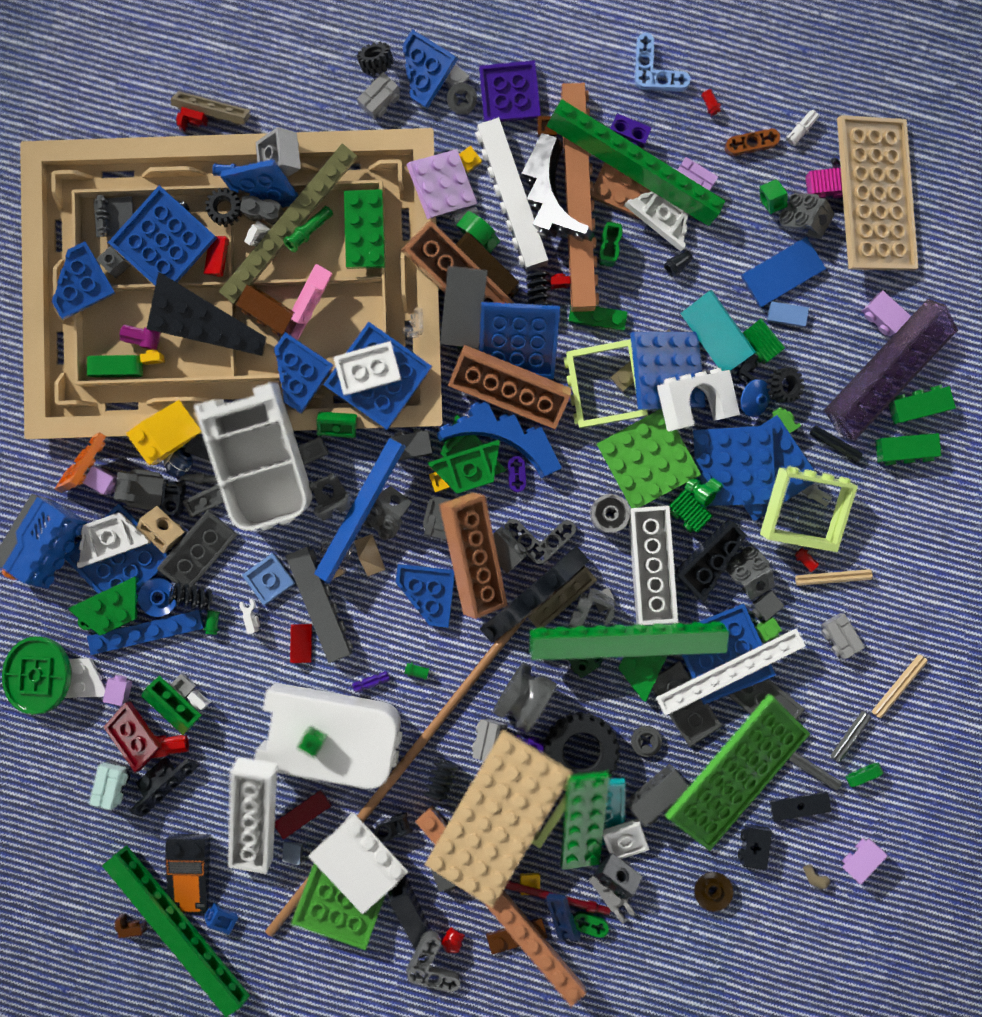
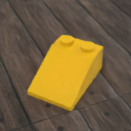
[126,400,202,465]

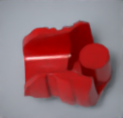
[441,927,465,954]

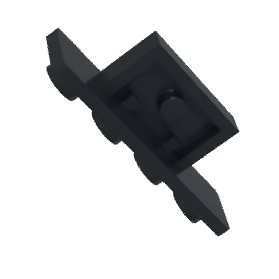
[130,757,199,817]

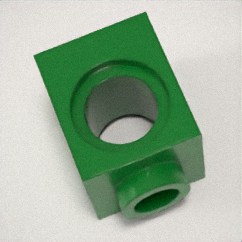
[759,179,788,214]
[297,725,328,758]

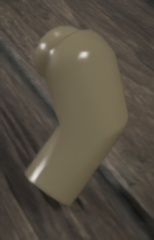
[803,864,830,889]

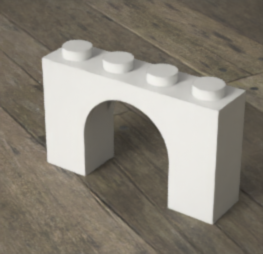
[657,368,740,432]

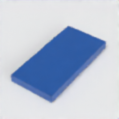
[740,236,826,308]

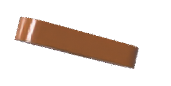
[725,128,780,156]

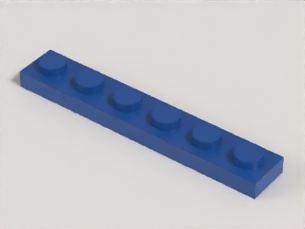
[87,610,205,655]

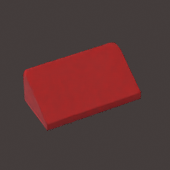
[203,236,229,277]
[290,624,312,663]

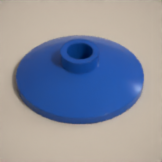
[740,379,771,417]
[138,578,176,617]

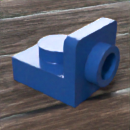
[205,903,239,935]

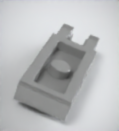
[589,876,636,924]

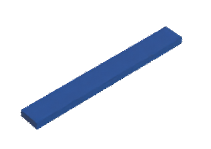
[314,438,406,583]

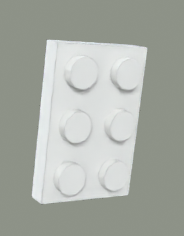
[333,341,401,396]

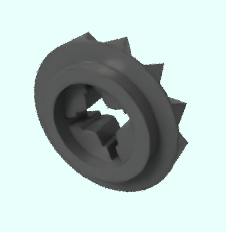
[447,83,477,114]
[631,726,662,757]

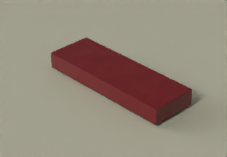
[275,789,332,840]

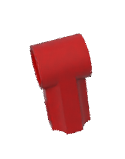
[152,735,189,758]

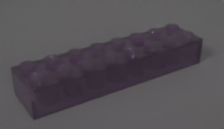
[824,299,958,441]

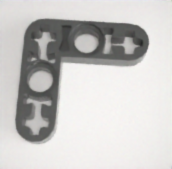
[504,519,576,564]
[406,931,460,992]

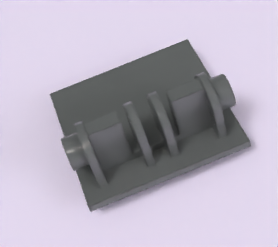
[94,195,133,237]

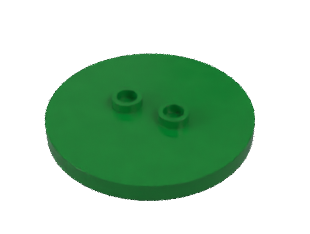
[2,636,71,715]

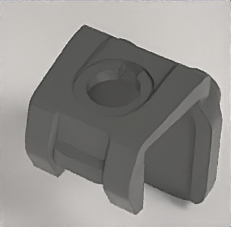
[779,193,835,238]
[114,469,164,510]
[309,473,351,521]
[363,486,412,540]
[423,497,450,543]
[725,546,775,600]
[569,588,614,628]

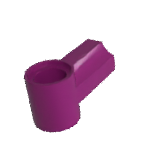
[119,324,161,350]

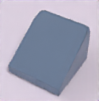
[282,842,303,865]

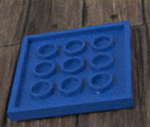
[108,185,217,285]
[479,302,560,379]
[323,321,432,430]
[630,332,706,410]
[743,415,817,521]
[693,425,775,506]
[64,503,169,594]
[681,604,776,705]

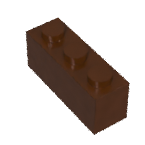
[236,285,297,337]

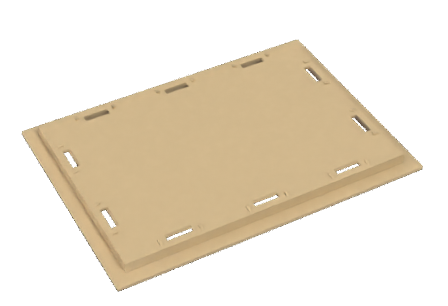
[20,128,442,439]

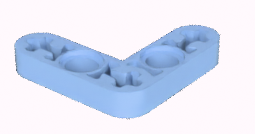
[635,33,690,91]

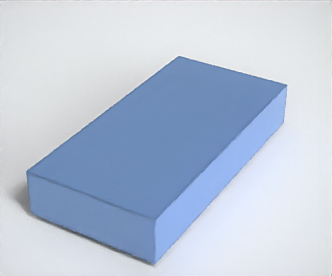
[767,301,809,327]

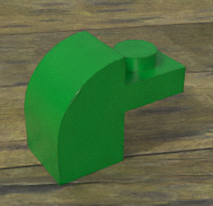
[456,211,500,253]

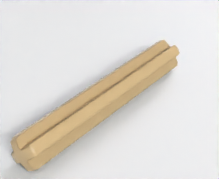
[795,569,873,586]
[872,655,928,718]

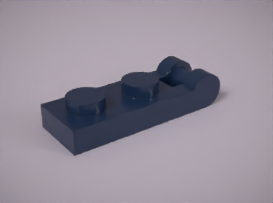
[546,893,580,943]

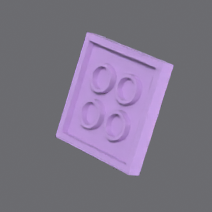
[406,149,478,220]

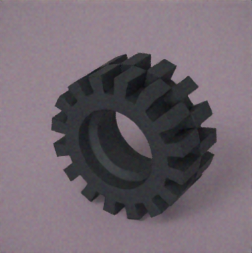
[357,42,394,76]
[205,188,242,227]
[767,367,804,403]

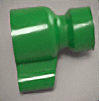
[685,478,723,507]

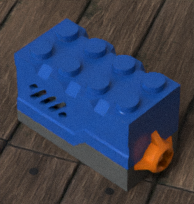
[0,493,88,589]

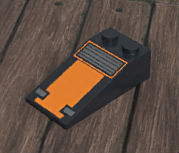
[165,833,211,913]

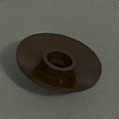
[694,872,733,912]

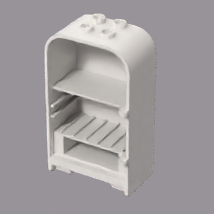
[194,383,312,531]
[255,683,403,789]

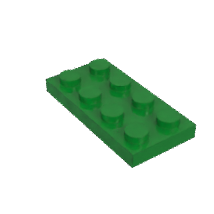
[344,189,385,269]

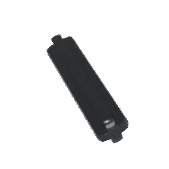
[810,425,863,462]

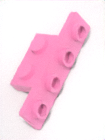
[290,264,332,340]

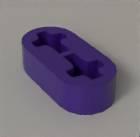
[508,456,526,493]

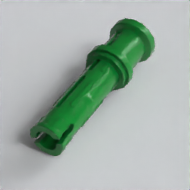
[283,206,333,252]

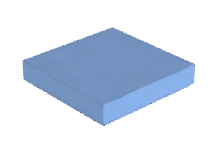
[242,553,296,606]

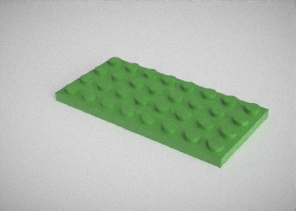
[665,694,811,851]

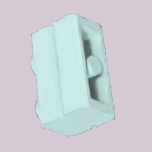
[89,763,128,810]

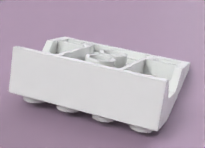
[308,813,408,914]

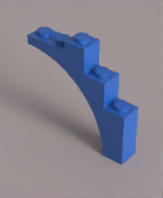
[437,401,562,479]

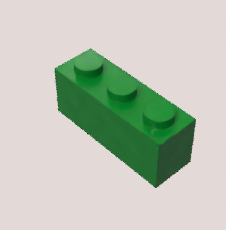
[888,385,956,425]
[875,433,941,466]
[141,675,202,735]

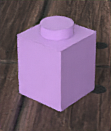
[103,675,133,706]

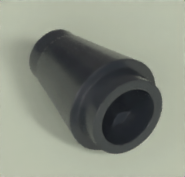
[664,251,693,277]

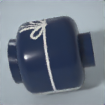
[164,448,193,477]

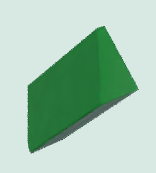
[317,412,357,438]

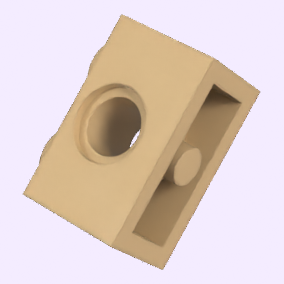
[137,506,184,554]

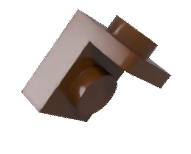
[114,913,147,938]

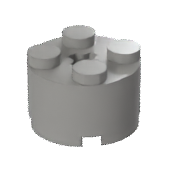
[590,494,631,533]

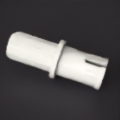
[786,110,819,146]

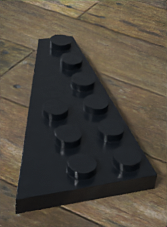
[146,272,267,356]

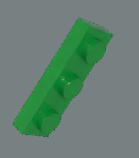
[568,306,628,331]

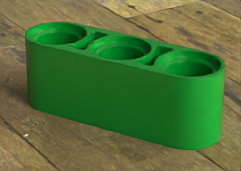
[87,355,143,377]

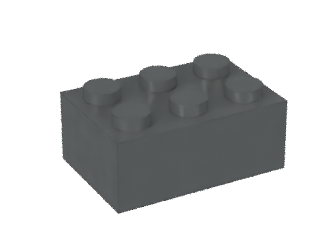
[625,763,689,826]

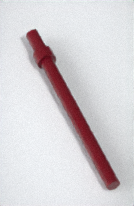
[504,881,611,915]

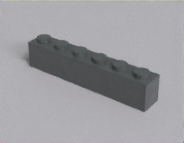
[285,547,354,663]

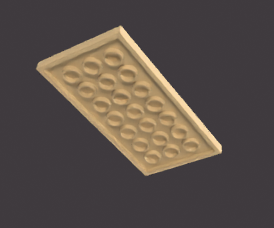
[837,115,918,271]
[424,729,572,908]

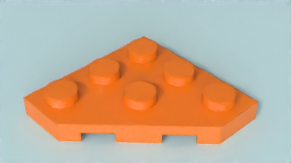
[55,432,106,493]

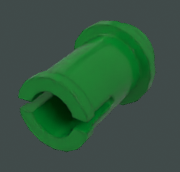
[204,611,220,635]
[404,662,429,680]

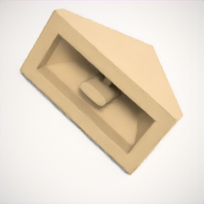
[355,534,386,576]

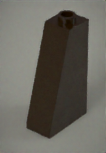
[456,232,520,298]

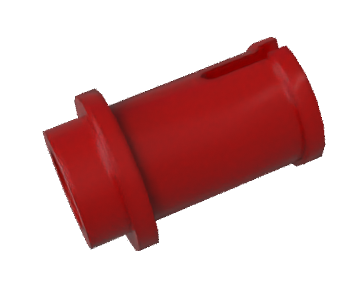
[701,89,721,116]
[794,547,819,572]

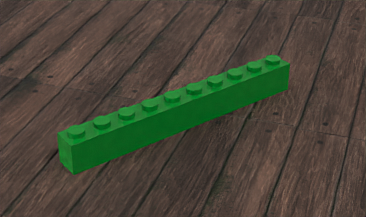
[546,99,725,226]
[529,621,729,660]
[102,845,250,1017]

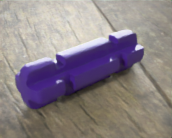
[352,671,390,693]

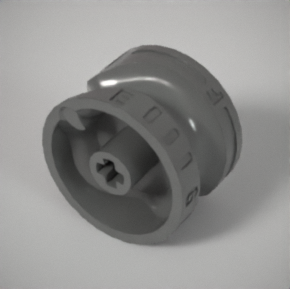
[492,662,557,733]

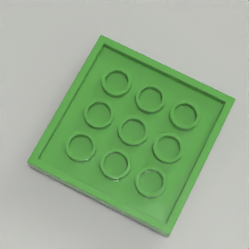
[597,409,701,508]
[291,863,386,950]

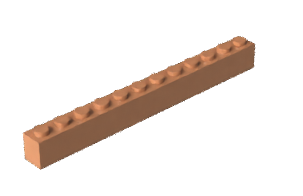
[561,83,599,312]
[415,805,586,1007]

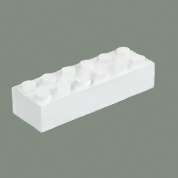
[629,506,678,625]
[228,757,277,874]

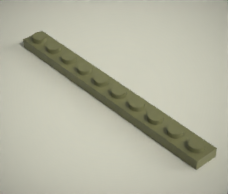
[219,143,358,305]

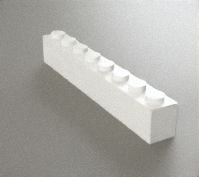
[475,118,548,272]

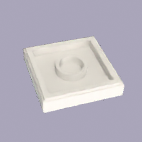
[603,819,650,859]

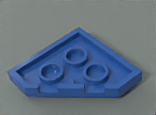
[402,29,458,109]
[220,159,299,208]
[52,241,116,320]
[274,332,334,414]
[396,564,455,628]

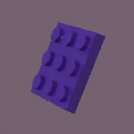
[479,60,541,122]

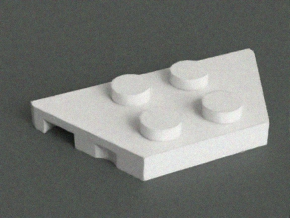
[624,191,688,251]
[77,513,151,568]
[65,658,106,698]

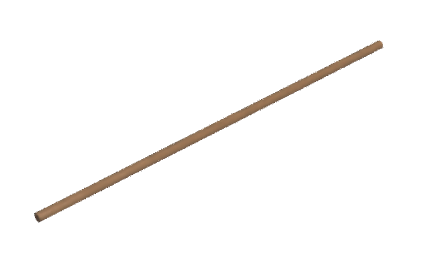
[265,616,527,937]

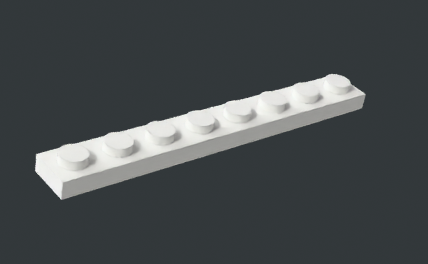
[656,629,805,716]

